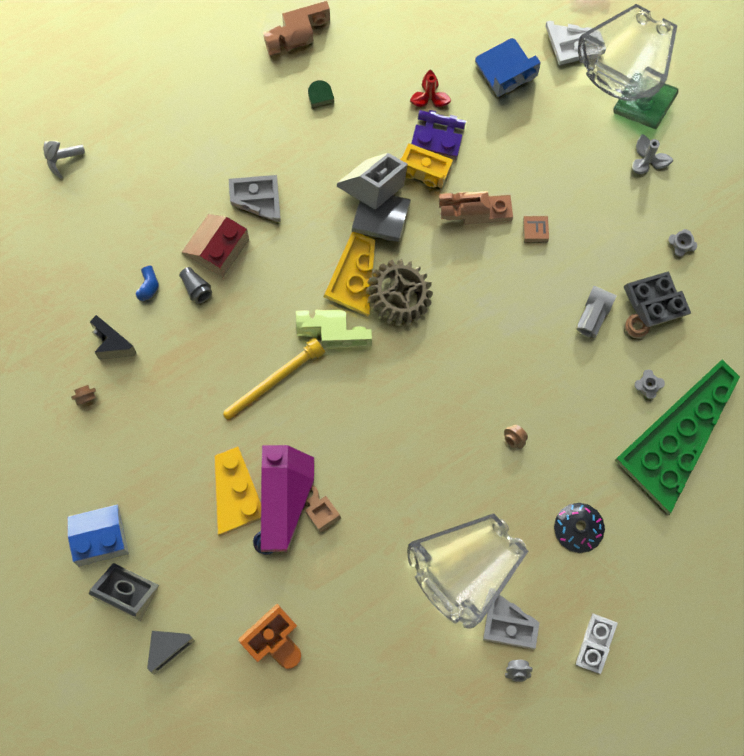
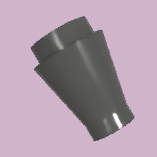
[179,267,212,304]

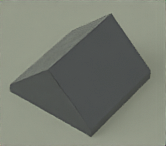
[89,563,159,622]

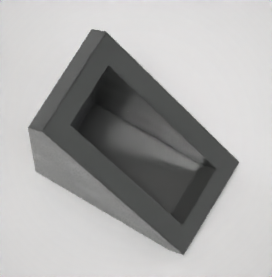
[147,631,195,675]

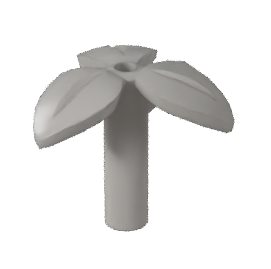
[632,134,673,174]
[43,141,85,179]

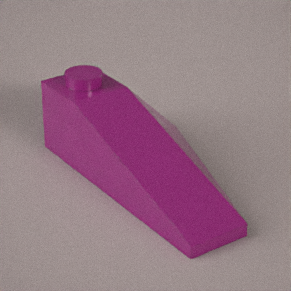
[261,445,314,552]

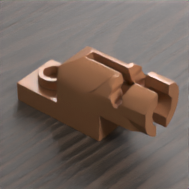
[263,1,330,56]
[439,191,513,225]

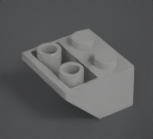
[337,153,408,210]

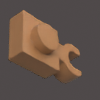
[305,485,341,533]

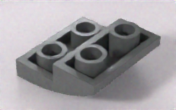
[351,195,411,242]
[623,271,691,327]

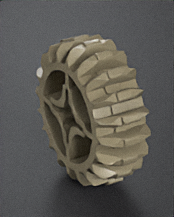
[366,259,433,326]

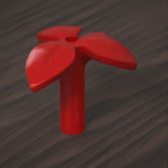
[410,69,451,107]

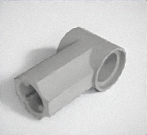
[576,286,617,338]

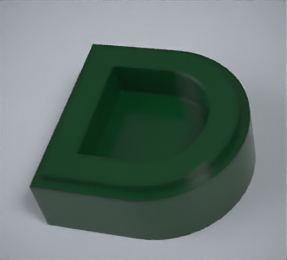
[308,80,334,108]

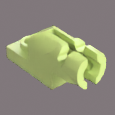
[296,310,372,348]

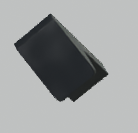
[90,315,137,359]

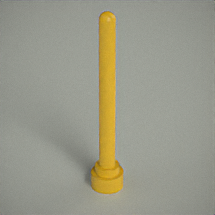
[223,337,326,419]

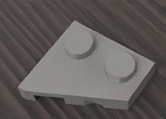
[229,175,281,222]
[483,589,540,650]

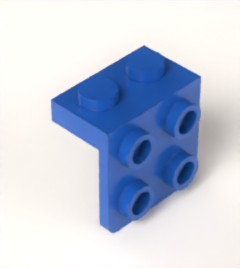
[475,38,541,97]

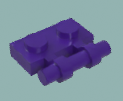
[411,110,466,160]

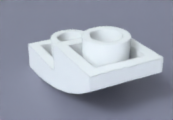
[576,613,618,674]

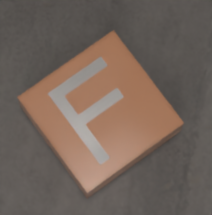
[523,216,549,242]

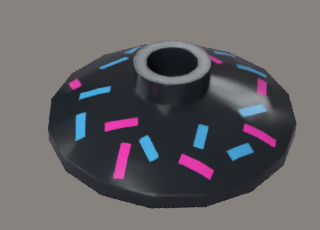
[554,503,605,554]

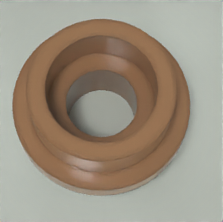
[625,314,650,338]
[71,385,96,405]
[504,425,528,449]

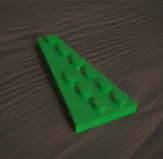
[615,359,740,515]

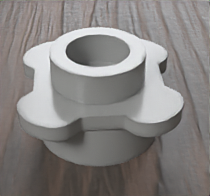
[668,229,697,256]
[635,370,665,399]
[505,660,533,682]

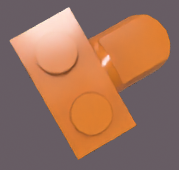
[238,604,301,669]

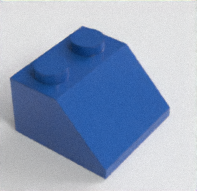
[67,504,129,567]

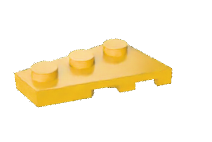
[323,232,375,317]
[215,446,261,536]

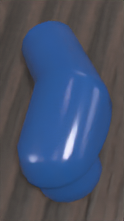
[136,266,159,301]

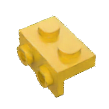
[400,143,453,188]

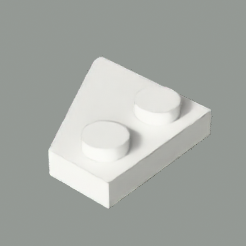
[545,21,605,65]

